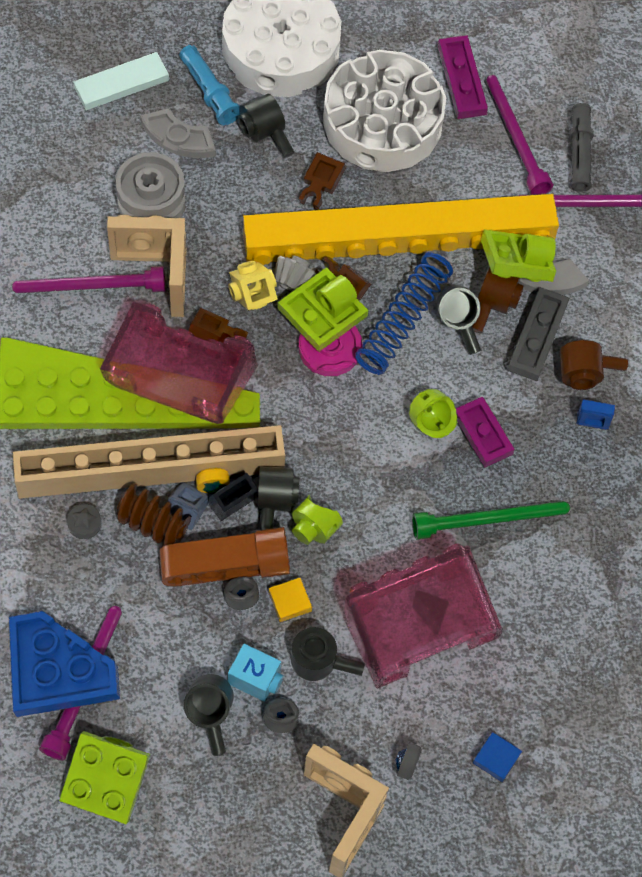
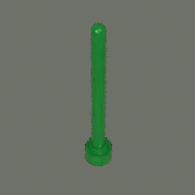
[412,501,570,540]

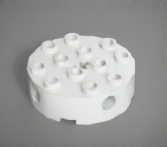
[222,0,342,97]
[323,50,446,172]

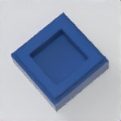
[576,399,615,430]
[473,732,522,783]

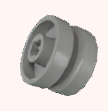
[116,152,185,218]

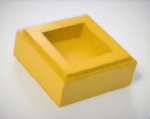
[268,578,312,622]

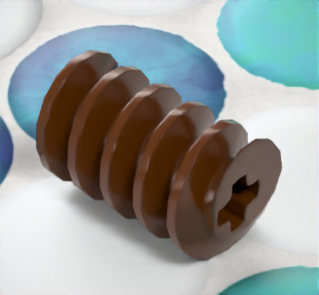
[116,483,192,546]

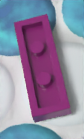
[438,35,488,119]

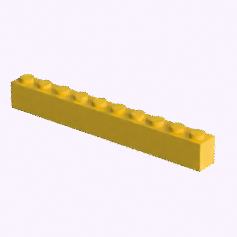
[243,194,559,265]

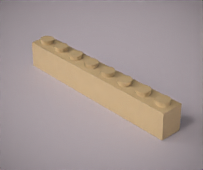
[13,425,285,499]

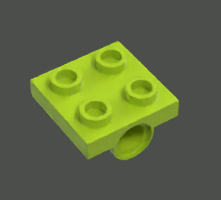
[481,230,556,282]
[277,267,368,352]
[59,731,151,824]

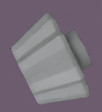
[275,255,316,292]

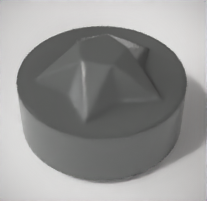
[67,504,101,539]

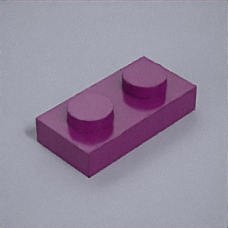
[456,396,515,468]

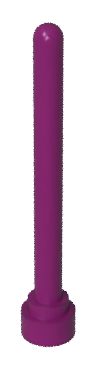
[486,75,554,195]
[518,195,642,207]
[12,266,165,293]
[39,606,122,761]

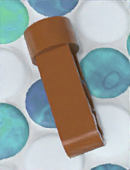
[159,527,290,587]

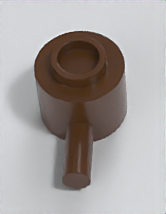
[472,267,524,334]
[560,340,628,390]

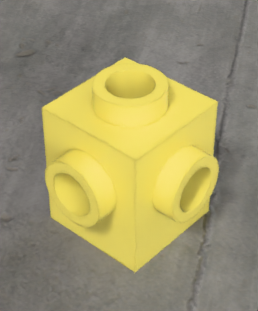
[228,261,278,310]

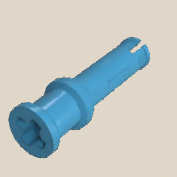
[179,45,240,126]

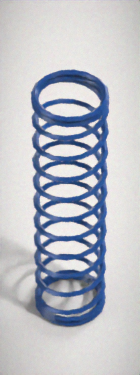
[355,252,453,375]

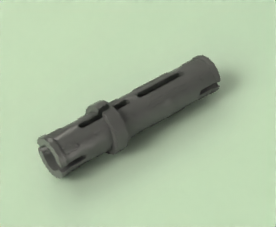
[569,103,594,192]

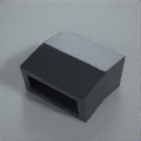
[209,473,258,521]

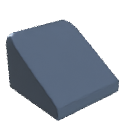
[167,482,210,530]

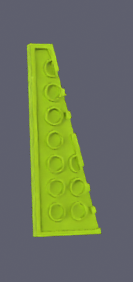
[0,338,260,429]

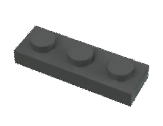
[507,287,570,381]

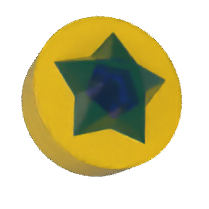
[196,468,230,494]

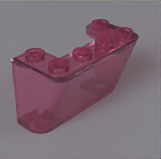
[100,302,257,424]
[343,543,503,689]

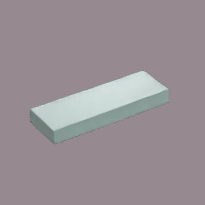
[73,52,169,110]

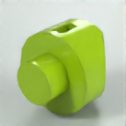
[409,389,457,438]
[292,495,343,545]

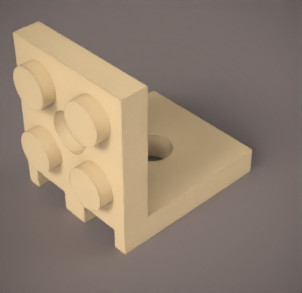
[107,215,187,317]
[304,744,389,877]

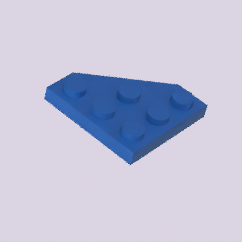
[9,611,120,717]

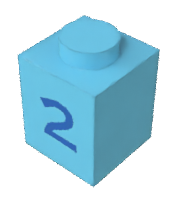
[228,644,284,702]

